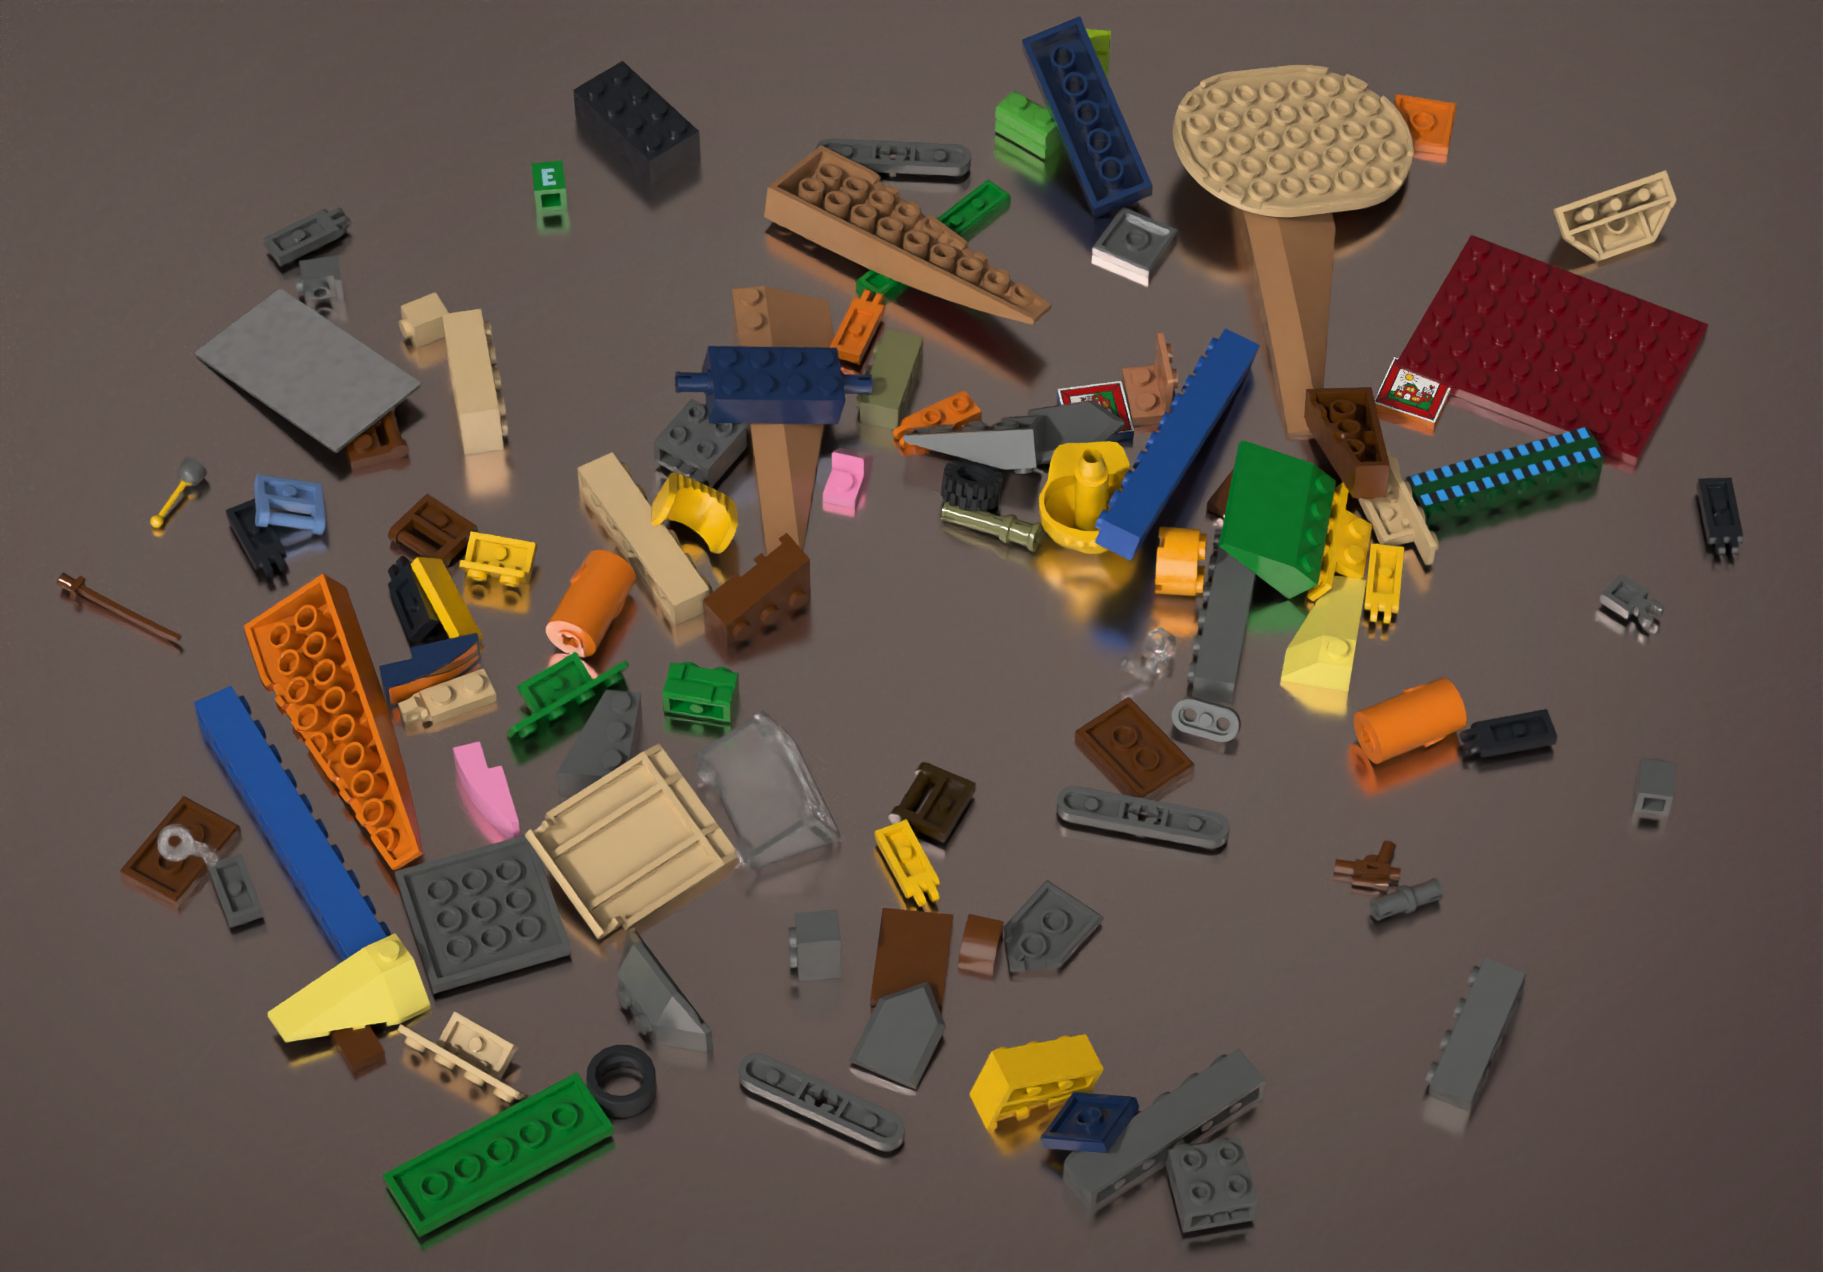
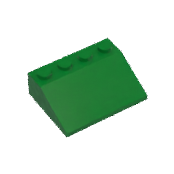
[1219,440,1336,599]

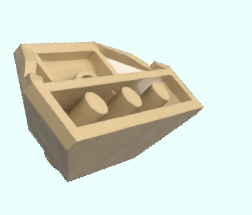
[1553,170,1677,262]

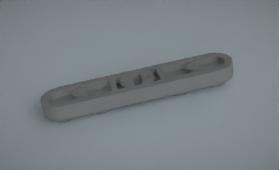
[815,138,971,176]
[1057,786,1229,848]
[739,1053,905,1151]

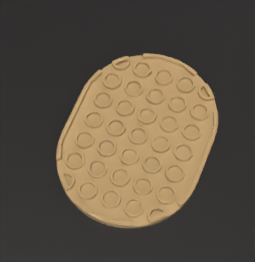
[1172,65,1414,217]

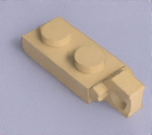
[398,668,497,725]

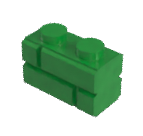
[662,662,739,722]

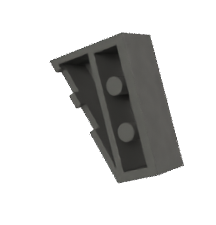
[557,690,642,797]

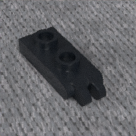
[1697,477,1743,555]
[225,499,287,577]
[388,556,440,643]
[1459,709,1558,757]

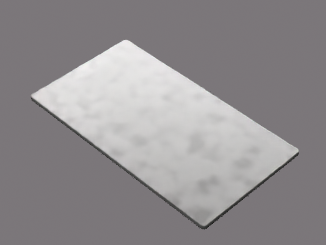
[195,289,421,453]

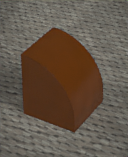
[958,914,1004,976]

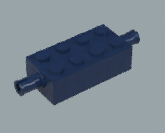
[675,346,873,424]

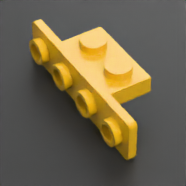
[1307,482,1372,602]

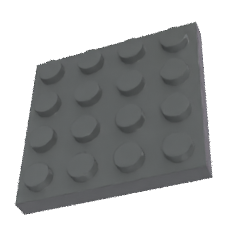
[395,835,572,994]

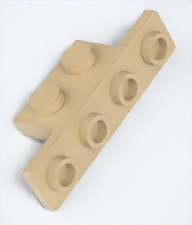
[1358,446,1438,565]
[397,1011,529,1104]

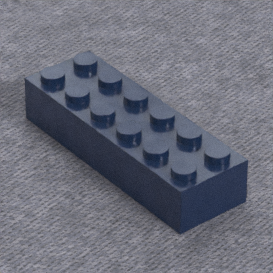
[1022,16,1153,219]

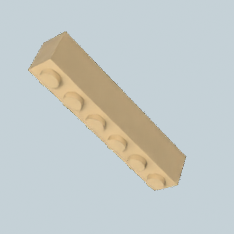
[577,452,713,626]

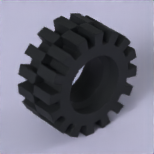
[940,459,1003,512]

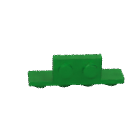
[506,652,629,739]

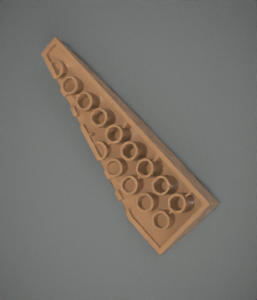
[764,145,1051,325]

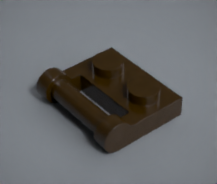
[888,762,976,843]

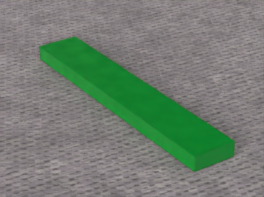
[856,179,1011,301]

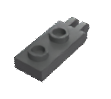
[263,208,351,266]

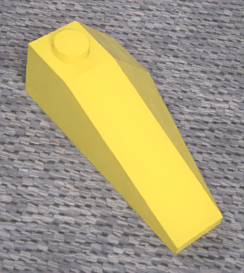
[1281,575,1367,691]
[268,933,431,1042]

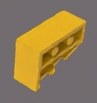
[969,1034,1104,1130]

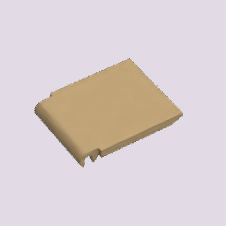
[525,744,740,939]

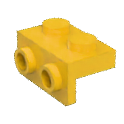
[459,531,538,587]

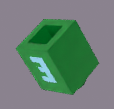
[531,160,568,213]

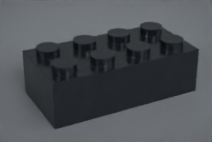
[573,61,701,186]

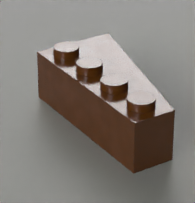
[1304,387,1390,499]

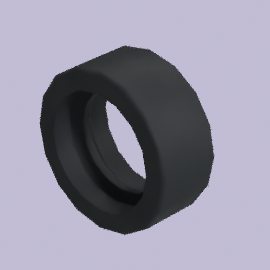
[586,1045,657,1118]

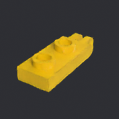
[1364,543,1404,624]
[874,819,940,907]

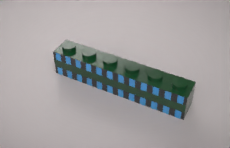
[1405,426,1605,525]

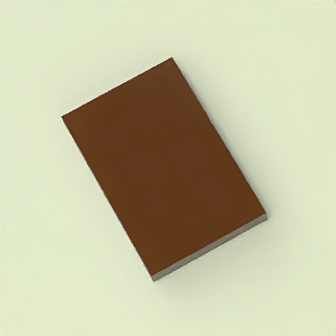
[1075,697,1195,800]
[120,796,241,908]
[870,908,953,1012]

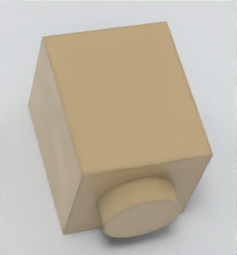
[399,292,449,348]

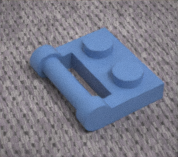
[254,474,326,535]

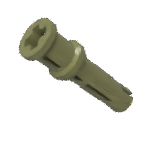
[941,501,1043,552]

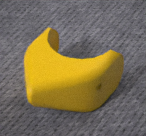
[651,472,738,554]

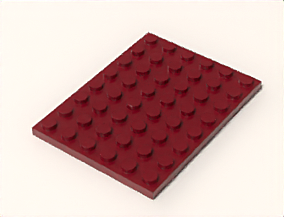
[1395,235,1709,466]

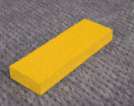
[411,557,484,642]

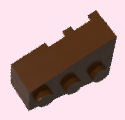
[703,533,811,647]

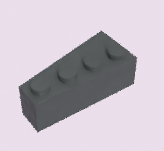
[1425,957,1526,1112]

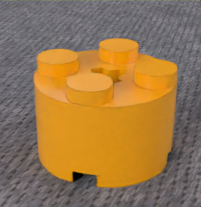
[1155,526,1207,596]

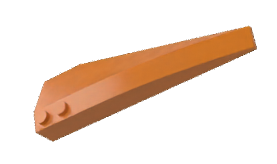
[243,573,424,871]

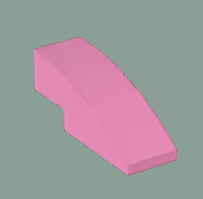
[453,741,520,839]

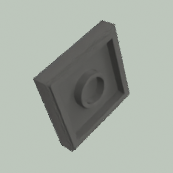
[1092,206,1178,279]

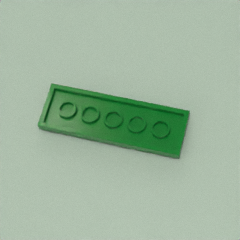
[383,1072,614,1237]

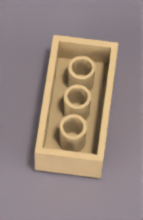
[442,309,508,455]

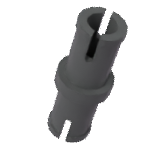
[1370,878,1443,921]

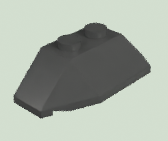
[615,928,713,1053]

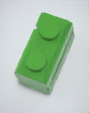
[995,91,1062,159]

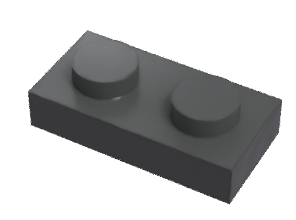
[207,854,264,928]

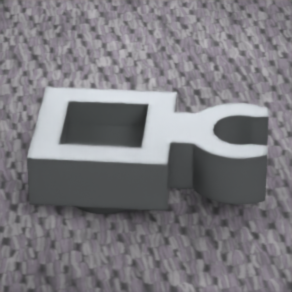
[1600,574,1664,629]

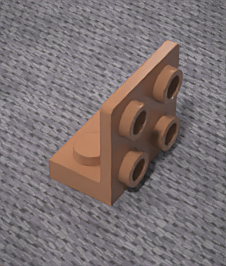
[1121,332,1178,426]

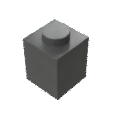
[1634,758,1676,817]

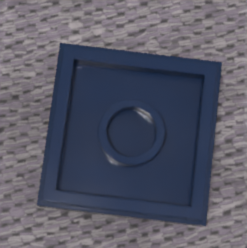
[1040,1092,1140,1153]

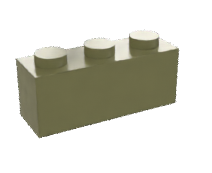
[855,329,923,430]

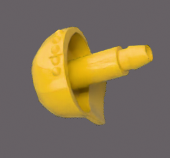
[1039,441,1131,554]

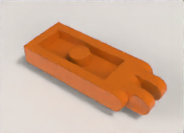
[829,289,885,364]
[893,390,982,449]

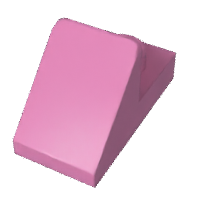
[823,448,873,509]

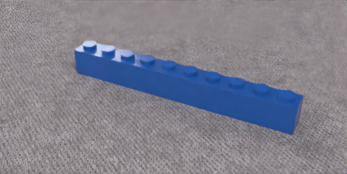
[1095,328,1260,561]
[194,686,391,960]

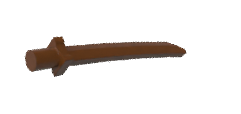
[57,573,182,642]

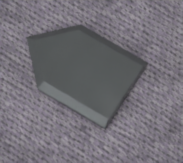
[1028,400,1126,465]
[1004,880,1103,972]
[849,981,946,1090]

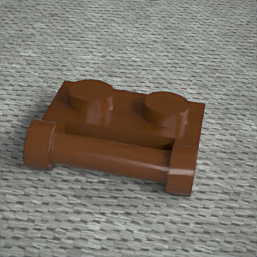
[345,408,409,470]
[388,494,478,568]

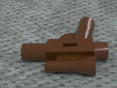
[1334,840,1401,893]

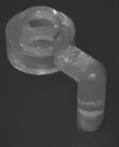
[1119,627,1176,683]
[157,824,218,866]

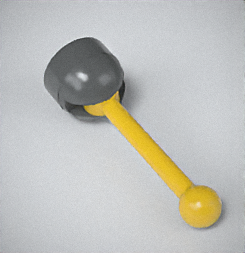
[150,458,207,528]

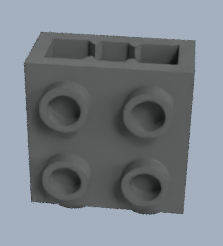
[654,399,747,488]
[1166,1137,1258,1232]

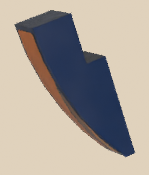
[379,633,481,707]

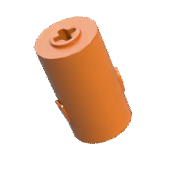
[546,549,636,658]
[1353,677,1467,764]

